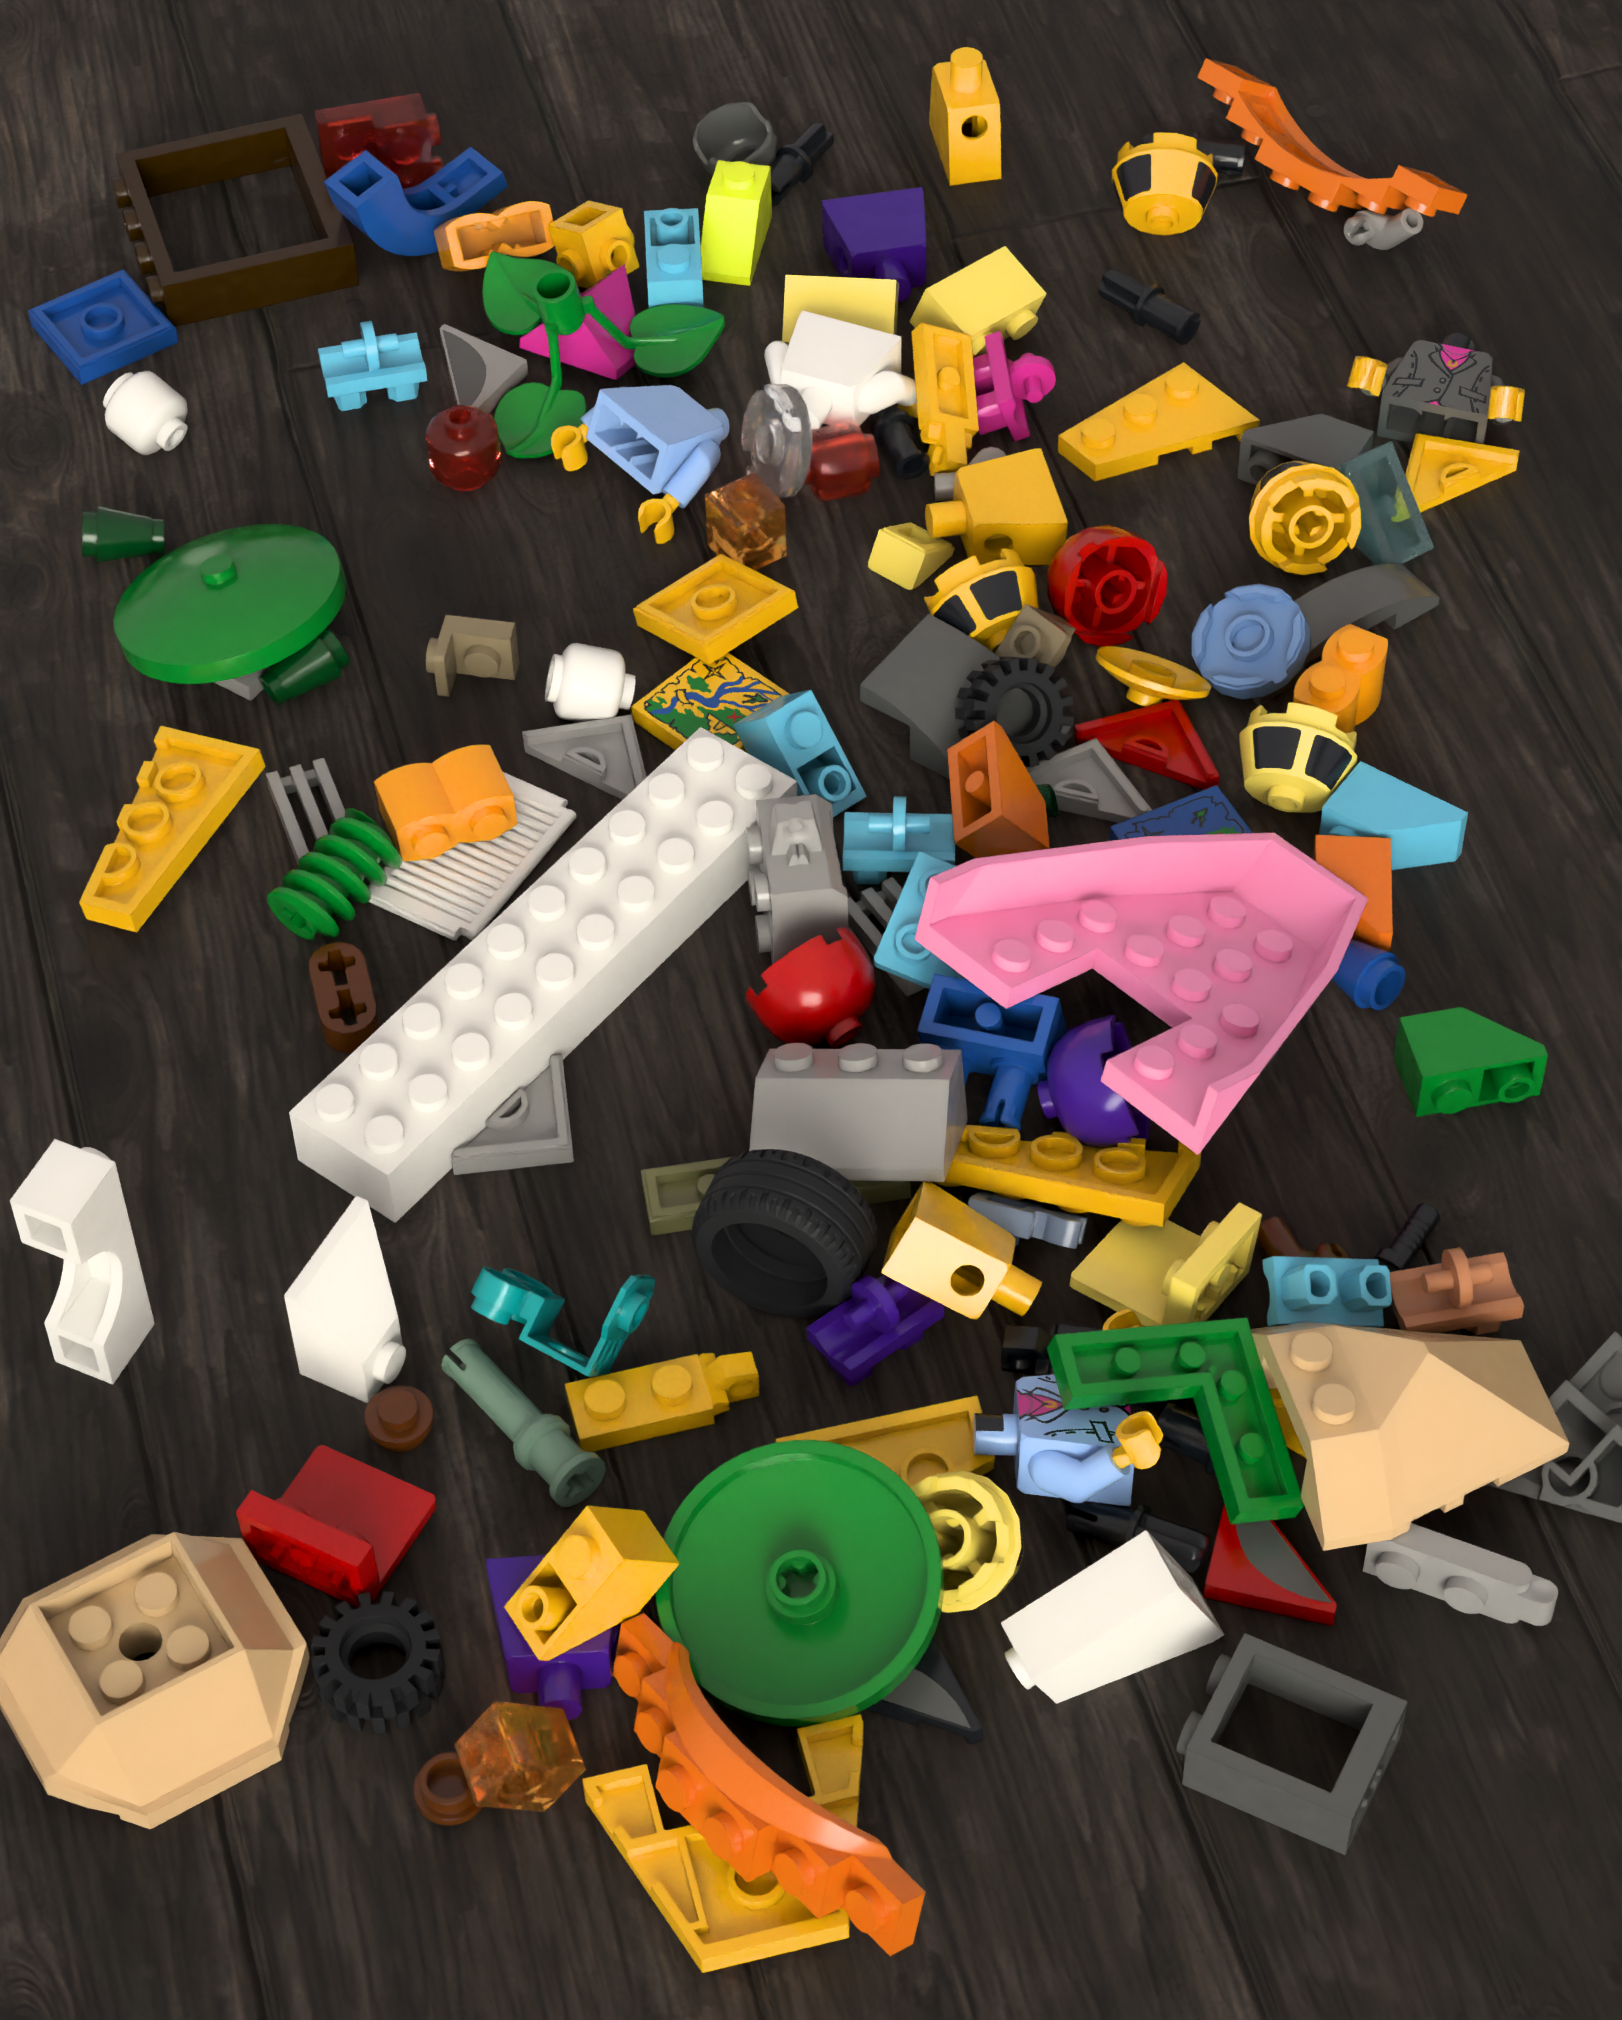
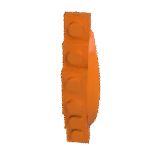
[1197,58,1468,217]
[612,1613,926,1956]

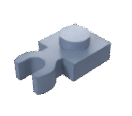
[968,1190,1088,1249]

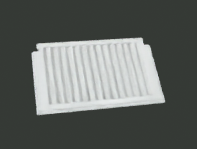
[367,772,577,941]

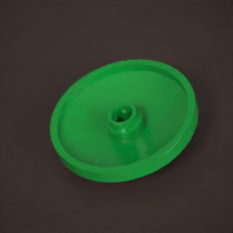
[113,524,347,684]
[655,1440,944,1727]

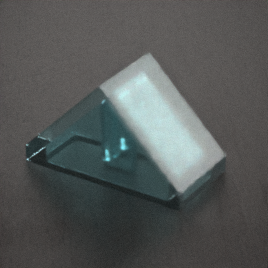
[1339,441,1434,565]

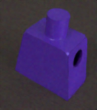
[822,187,926,303]
[486,1555,622,1722]

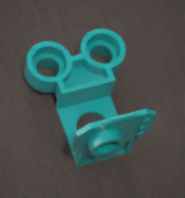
[471,1266,656,1377]

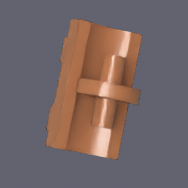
[1390,1247,1524,1335]

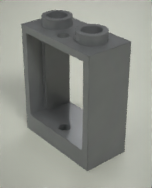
[1176,1633,1408,1855]

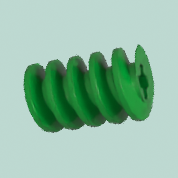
[267,808,402,941]

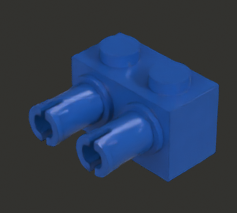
[917,974,1067,1133]

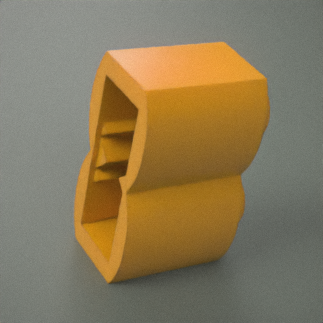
[434,201,555,271]
[1293,624,1388,734]
[374,744,518,861]

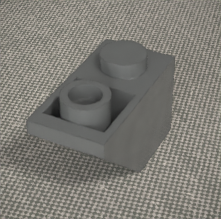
[1237,413,1374,492]

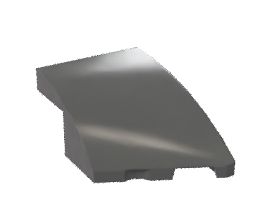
[860,613,1073,779]
[1486,1331,1622,1524]

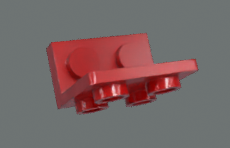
[236,1445,437,1608]

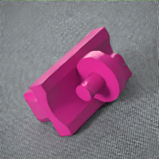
[973,331,1056,442]

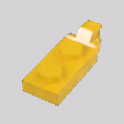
[911,322,979,476]
[565,1351,760,1452]

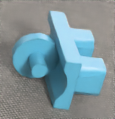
[318,321,427,411]
[843,796,955,885]
[1263,1256,1392,1328]

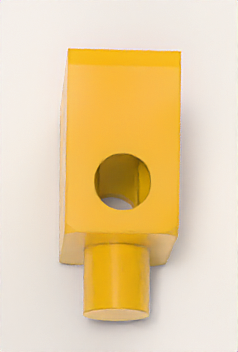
[929,47,1001,186]
[925,448,1068,565]
[881,1181,1042,1320]

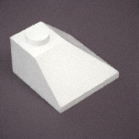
[284,1196,406,1403]

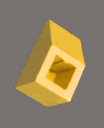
[504,1506,680,1661]

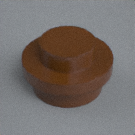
[364,1386,434,1452]
[413,1752,488,1826]

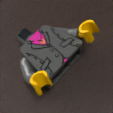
[1347,333,1525,444]

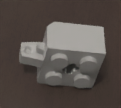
[746,794,848,965]

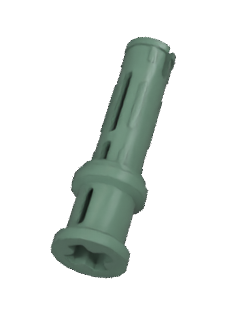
[441,1338,606,1507]

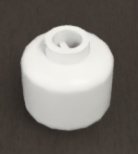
[103,371,188,455]
[545,643,635,722]

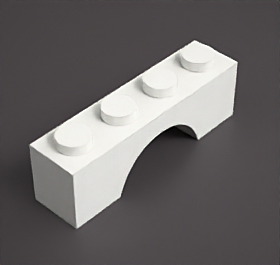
[10,1139,155,1384]

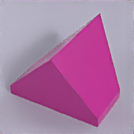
[519,264,636,380]

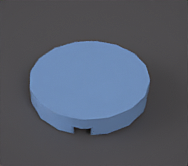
[1192,584,1310,699]

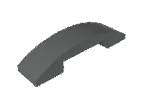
[1251,563,1440,706]

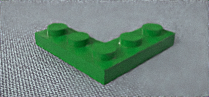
[1047,1318,1304,1524]

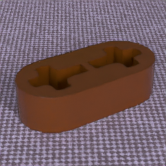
[309,942,379,1053]

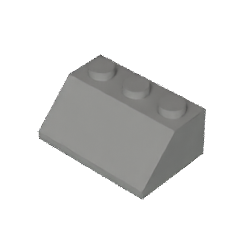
[749,1043,968,1182]

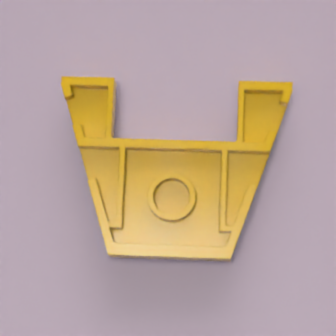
[582,1714,864,1973]

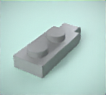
[1363,1523,1558,1626]

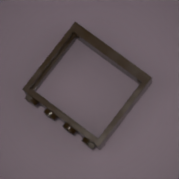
[111,113,359,327]

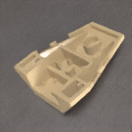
[1251,1321,1570,1551]

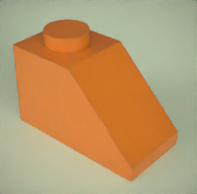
[947,721,1050,858]
[1313,835,1393,952]

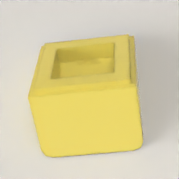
[868,522,955,590]

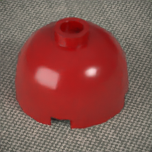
[1047,525,1167,647]
[746,927,876,1048]

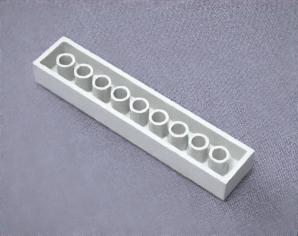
[289,727,797,1223]

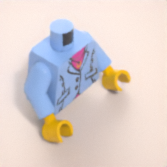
[551,385,729,544]
[973,1309,1163,1506]

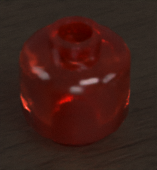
[425,405,501,491]
[793,422,880,502]

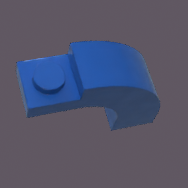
[324,147,508,256]

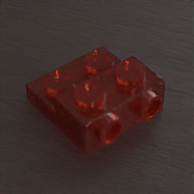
[314,93,443,189]

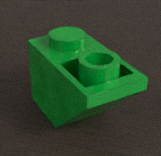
[1393,1007,1548,1117]

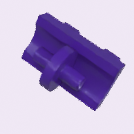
[807,1274,944,1386]

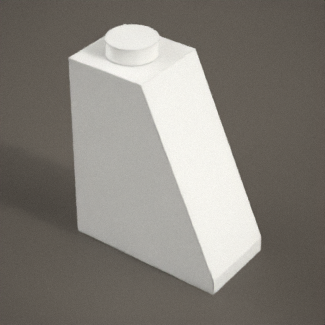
[1001,1530,1224,1704]

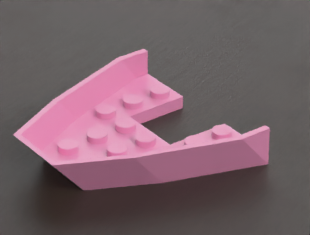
[915,833,1368,1155]

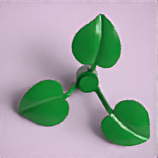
[483,251,725,459]

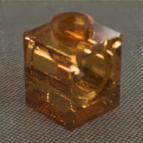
[705,472,787,570]
[454,1701,586,1812]

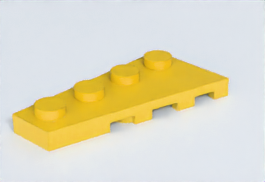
[79,726,266,933]
[935,1125,1201,1227]

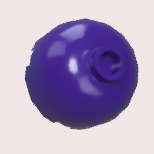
[1037,1015,1150,1148]

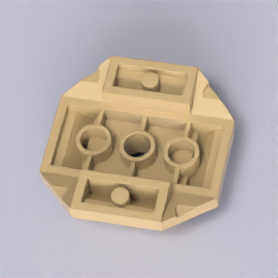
[0,1532,310,1829]

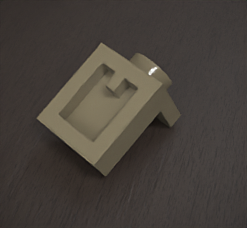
[994,604,1076,668]
[426,615,520,697]

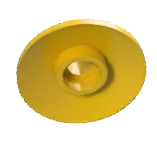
[1095,646,1211,707]

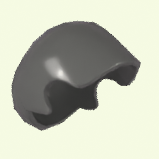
[692,102,777,176]

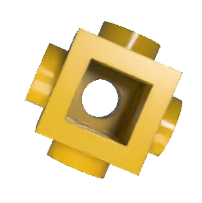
[548,200,640,289]

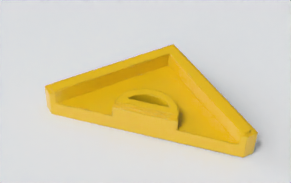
[1396,433,1520,520]

